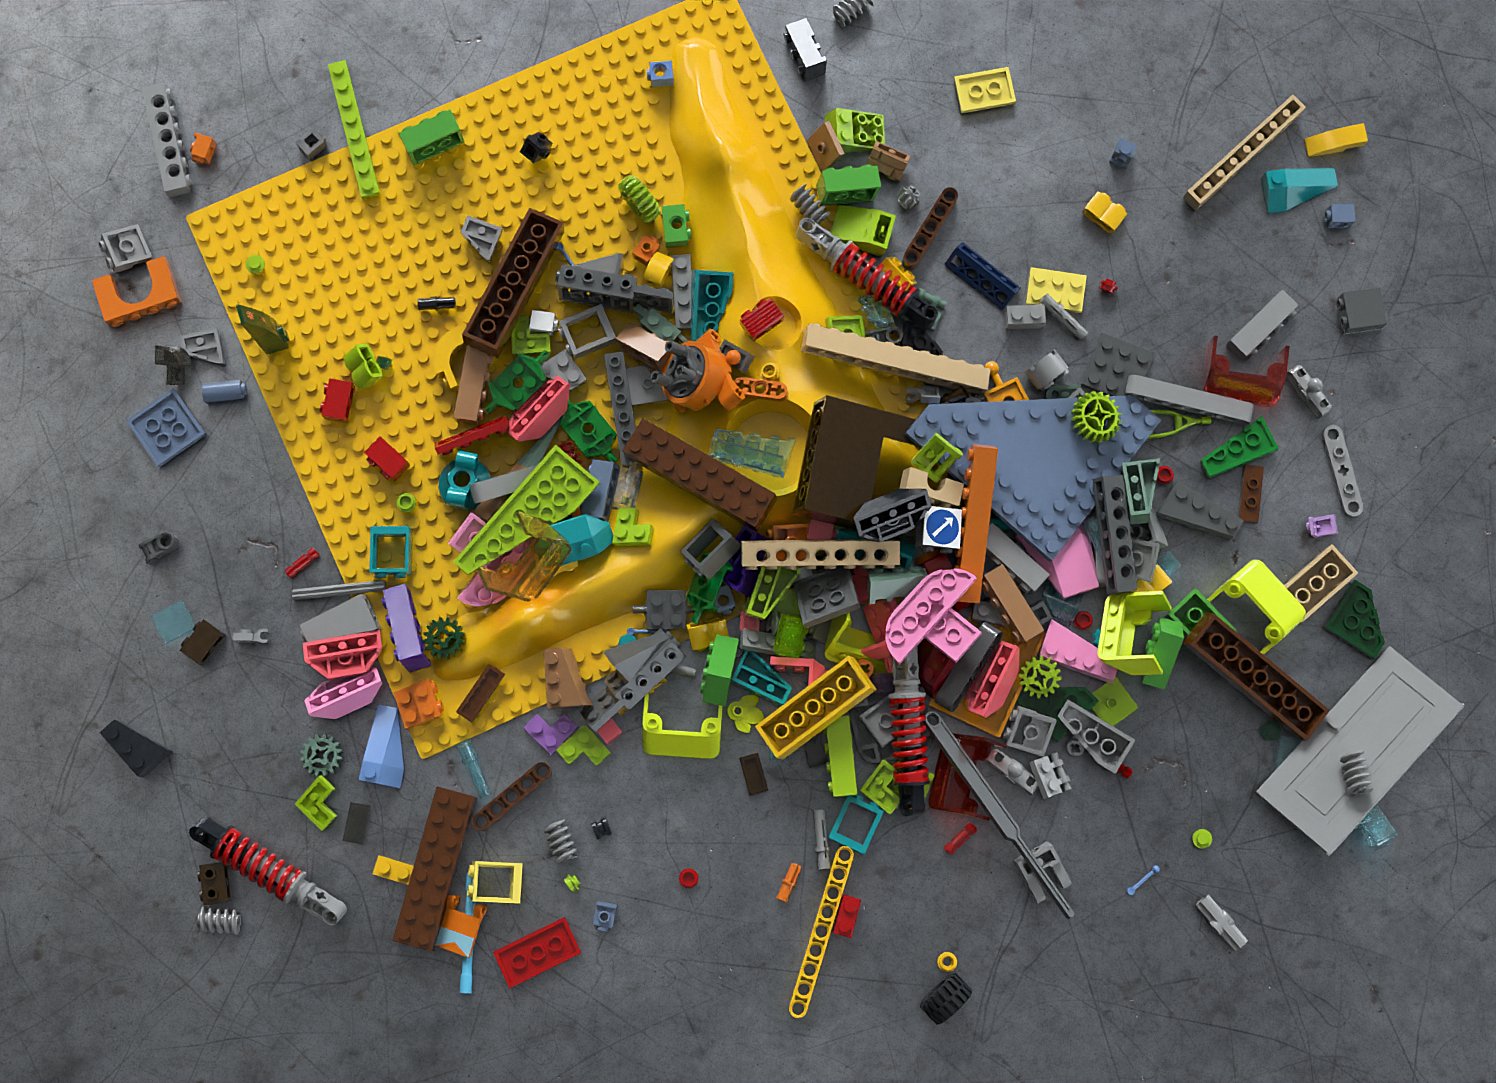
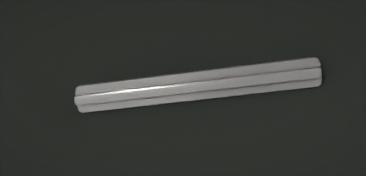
[292,580,386,600]

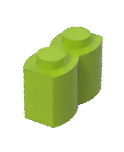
[343,344,382,389]

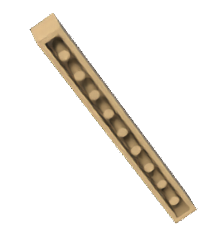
[801,323,990,396]

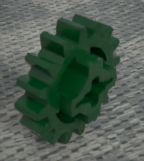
[423,617,466,660]

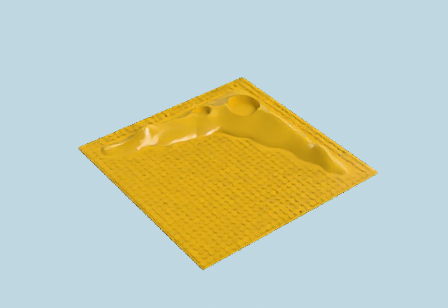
[186,0,947,759]

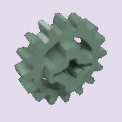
[300,734,343,776]

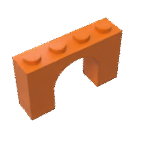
[92,256,182,327]

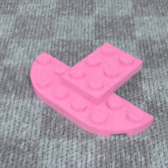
[448,512,542,606]
[885,568,981,665]

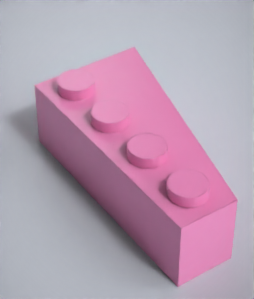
[1038,619,1118,684]

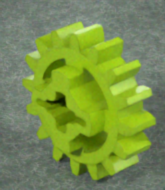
[1019,655,1062,698]

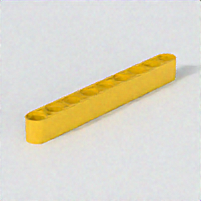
[789,846,854,1018]

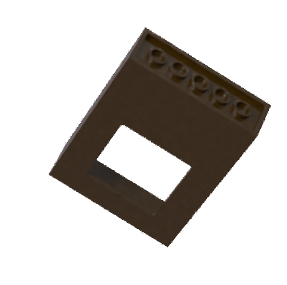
[792,395,965,550]

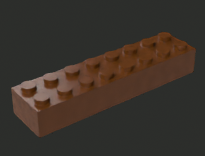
[462,208,564,358]
[622,418,777,532]
[1182,613,1330,741]
[392,786,477,951]

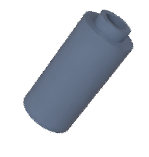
[202,380,247,403]

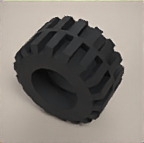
[920,972,972,1025]

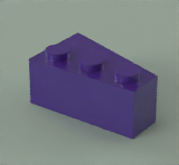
[723,525,769,598]

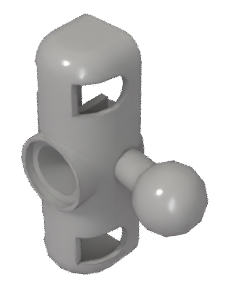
[1285,365,1332,419]
[985,749,1038,796]

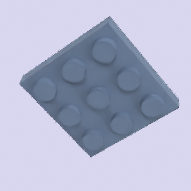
[126,388,207,467]

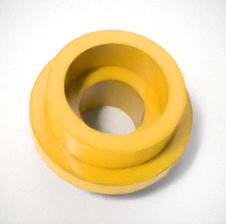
[760,363,780,381]
[937,952,957,972]

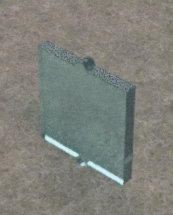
[151,600,195,644]

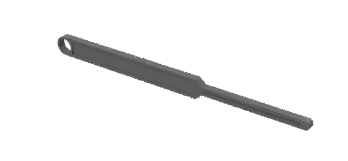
[923,711,1074,919]

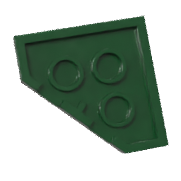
[1324,580,1385,660]
[1017,687,1099,742]

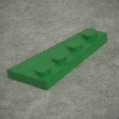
[1200,416,1279,479]

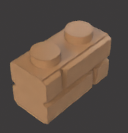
[866,141,911,181]

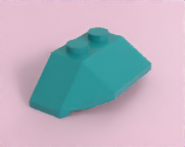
[535,514,613,566]

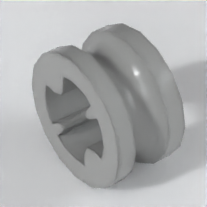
[1067,736,1085,756]

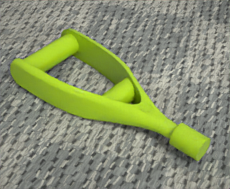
[1147,410,1211,439]

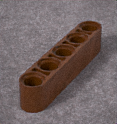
[902,187,958,270]
[472,762,552,831]

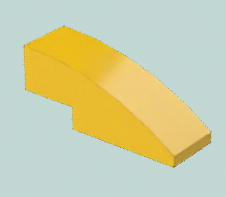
[1304,123,1368,157]

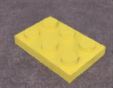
[954,67,1016,114]
[1025,267,1087,313]

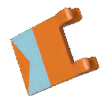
[435,894,487,958]

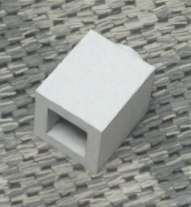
[529,310,559,336]

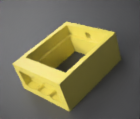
[467,861,522,903]

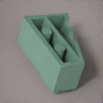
[1121,458,1160,525]
[866,565,928,604]

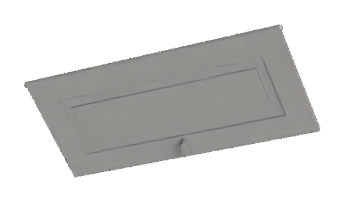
[1255,646,1465,856]

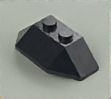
[853,488,932,543]

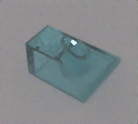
[1041,578,1083,627]

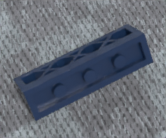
[945,242,1021,310]

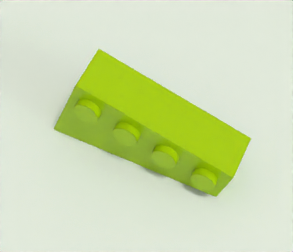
[823,715,858,797]

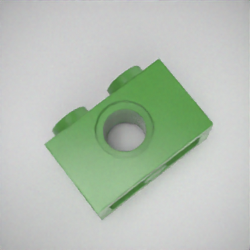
[662,204,691,248]

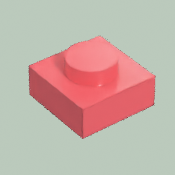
[739,611,760,631]

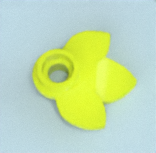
[727,695,765,733]

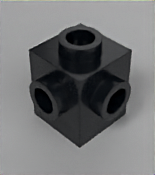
[520,132,553,163]

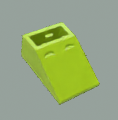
[824,108,885,153]
[830,205,896,257]

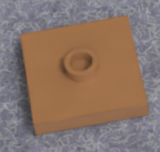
[807,121,845,173]

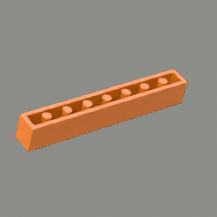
[953,444,998,603]

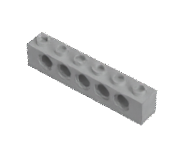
[142,82,192,197]

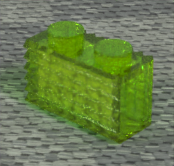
[772,613,809,658]

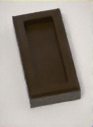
[739,753,768,796]

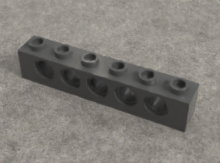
[604,352,642,470]
[1093,475,1137,594]

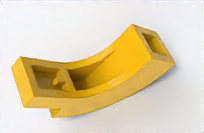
[434,323,467,392]

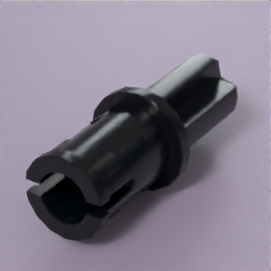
[418,296,456,311]

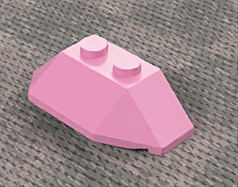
[304,667,382,719]

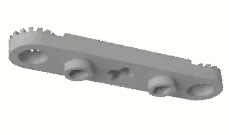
[1322,425,1363,518]

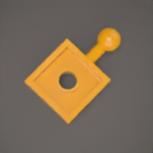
[983,361,1029,402]

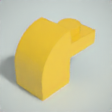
[642,252,674,289]

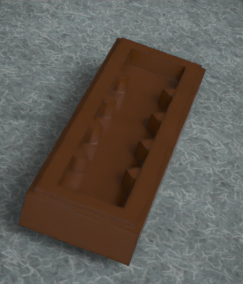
[1238,464,1264,524]
[456,664,506,723]

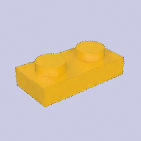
[372,855,414,885]

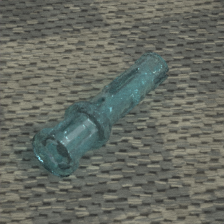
[455,739,491,799]

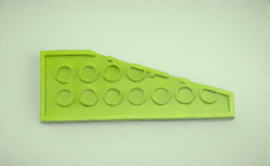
[453,445,600,575]

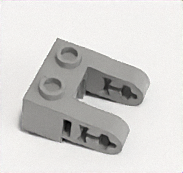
[1013,841,1072,904]

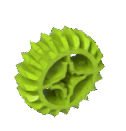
[618,175,661,223]
[1070,391,1122,443]

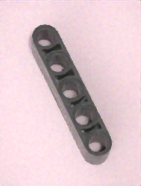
[934,622,1003,712]

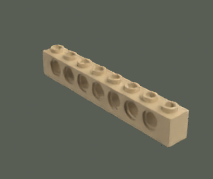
[1183,95,1306,211]
[741,539,900,570]

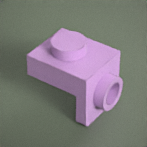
[1306,514,1338,538]

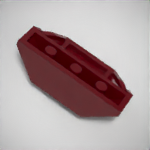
[912,638,957,699]

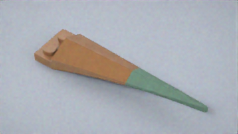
[472,415,564,523]

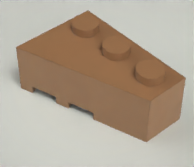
[616,323,671,373]
[544,648,593,708]

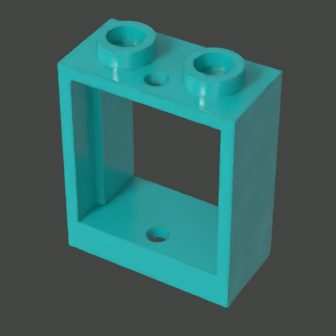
[369,526,412,578]
[828,795,884,855]

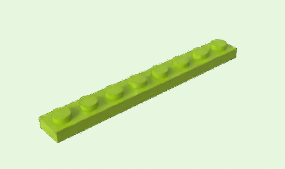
[328,60,381,200]

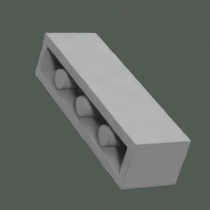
[1227,289,1298,361]
[986,523,1050,595]

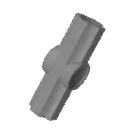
[1195,894,1248,952]

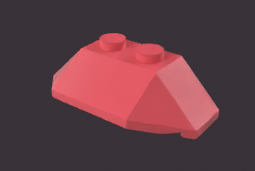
[506,376,570,442]
[303,630,383,680]
[965,641,1019,718]

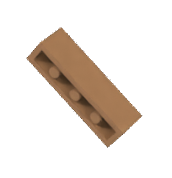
[454,345,494,425]
[981,564,1044,645]

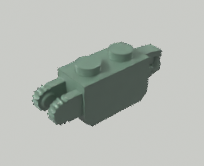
[633,304,688,343]

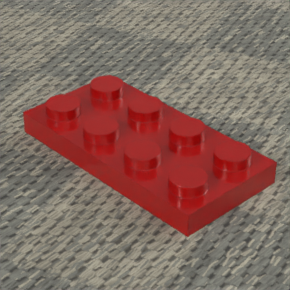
[435,415,510,456]
[493,917,582,988]

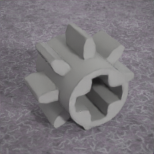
[897,186,920,209]

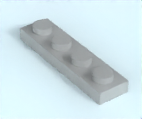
[671,254,692,330]
[740,628,816,660]

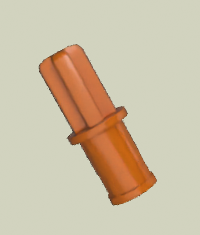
[776,863,802,903]

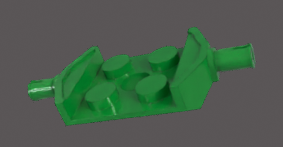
[484,350,551,414]
[560,399,618,463]
[686,541,733,624]

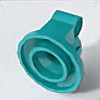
[438,450,491,511]

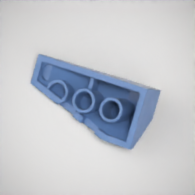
[359,705,405,789]

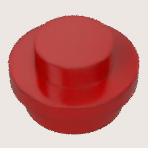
[1100,278,1118,294]
[1156,466,1174,485]
[1073,611,1093,630]
[679,868,699,888]

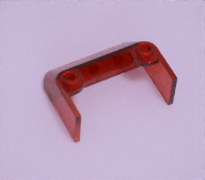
[1203,336,1290,407]
[929,733,1007,821]

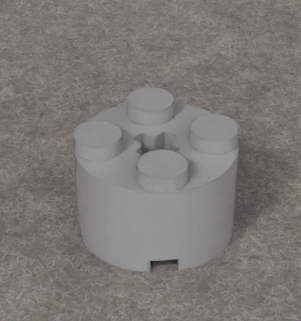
[1025,349,1069,392]

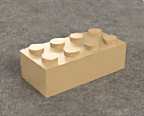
[1284,544,1358,625]

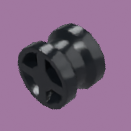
[591,816,612,840]

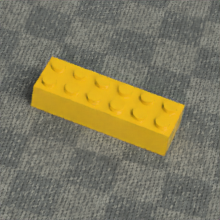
[755,656,877,760]

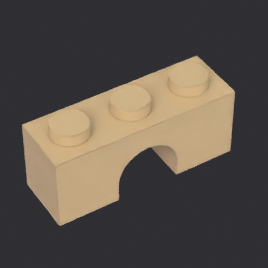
[899,467,964,508]

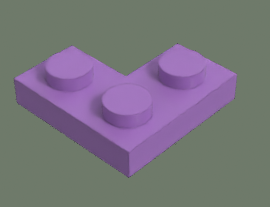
[523,713,579,755]

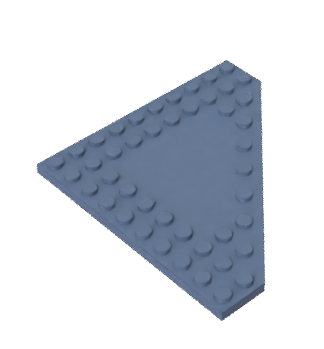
[904,395,1161,562]

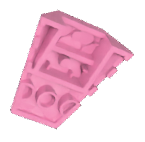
[1016,518,1099,599]

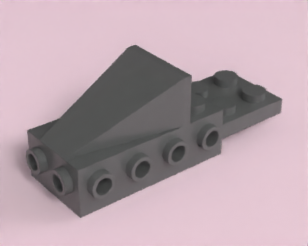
[555,253,673,313]
[580,628,686,732]

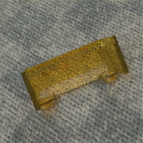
[477,511,571,602]

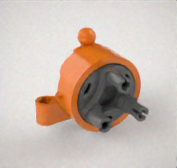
[650,329,745,412]

